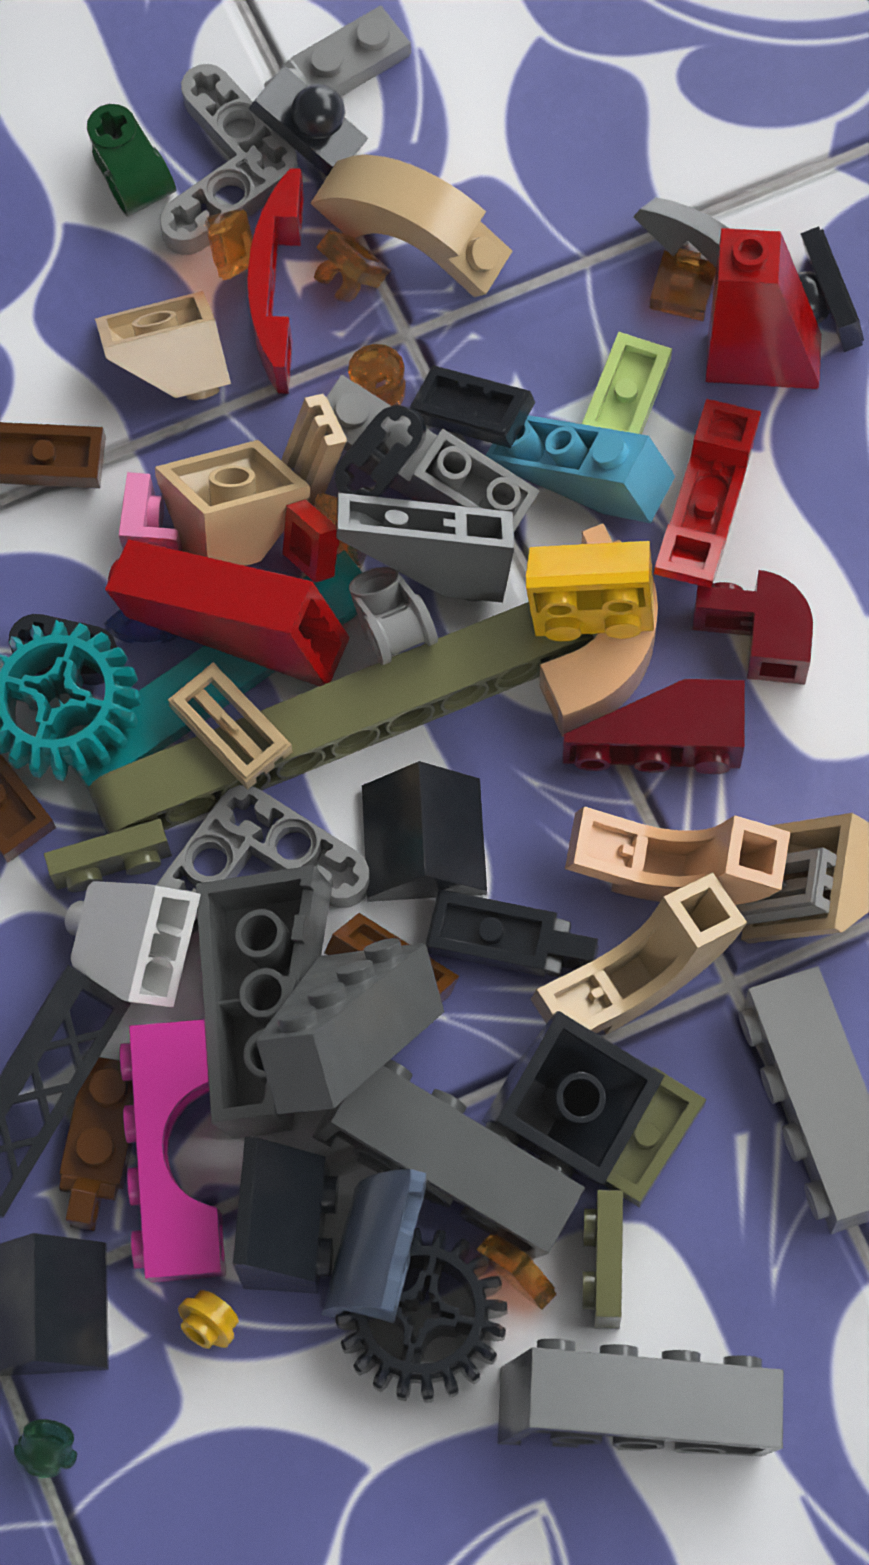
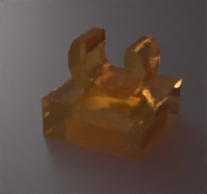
[314,230,391,302]
[649,248,716,321]

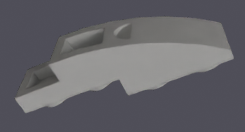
[325,375,540,531]

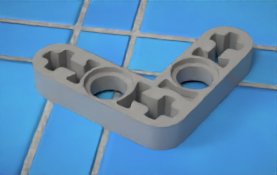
[160,64,298,255]
[156,785,369,935]

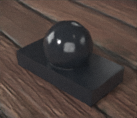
[248,65,368,176]
[798,226,864,352]

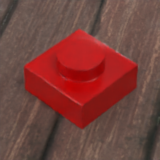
[282,499,340,583]

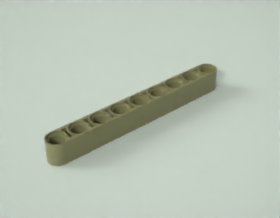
[89,602,594,834]

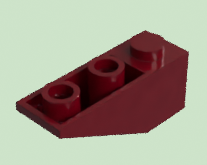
[563,679,745,774]

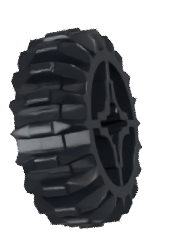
[335,1228,508,1403]

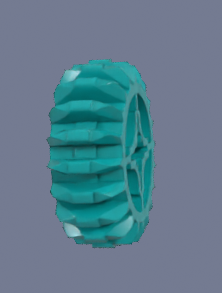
[0,620,141,782]

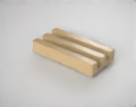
[281,393,347,505]
[168,662,293,790]

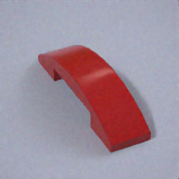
[247,168,305,394]
[653,398,762,588]

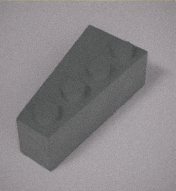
[196,865,333,1139]
[256,938,444,1114]

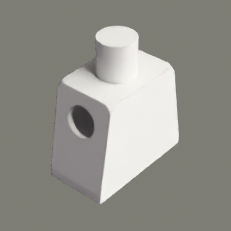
[65,881,201,1008]

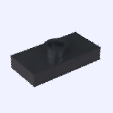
[410,365,535,448]

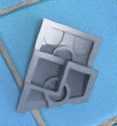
[321,1169,426,1323]

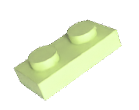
[582,332,672,434]

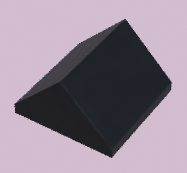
[362,761,487,902]
[0,1233,109,1376]

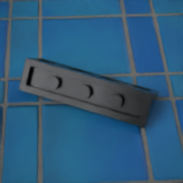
[0,965,131,1218]

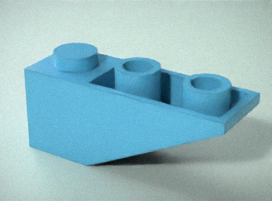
[486,415,675,523]

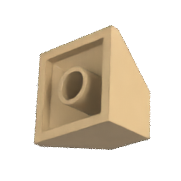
[95,291,231,400]
[155,440,310,566]
[741,813,869,944]

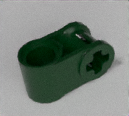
[86,104,176,217]

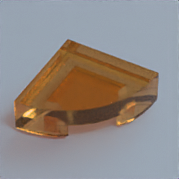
[476,1234,557,1310]

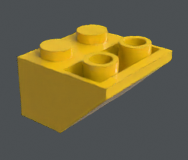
[526,541,654,641]

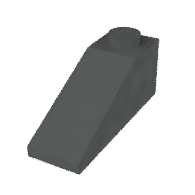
[336,493,514,603]

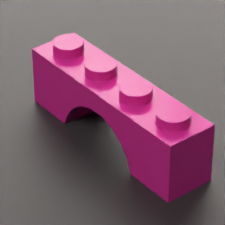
[120,1019,226,1283]

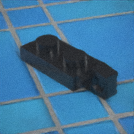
[426,889,599,977]

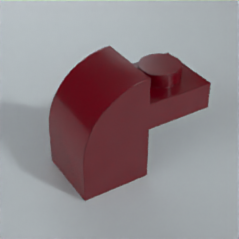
[692,570,813,685]

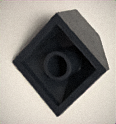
[482,1011,665,1185]

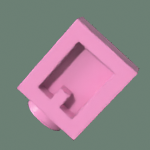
[118,472,183,551]

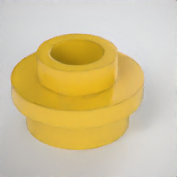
[178,1290,239,1349]

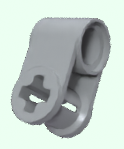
[349,567,438,666]

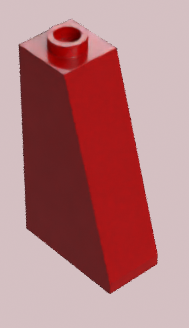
[705,228,822,389]
[105,539,350,687]

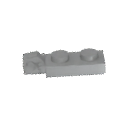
[264,5,411,96]

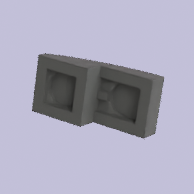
[633,197,728,268]

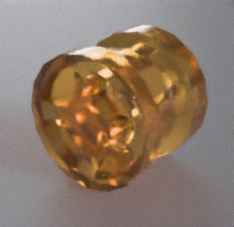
[348,344,406,406]

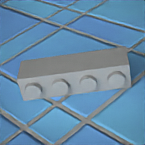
[739,966,869,1234]

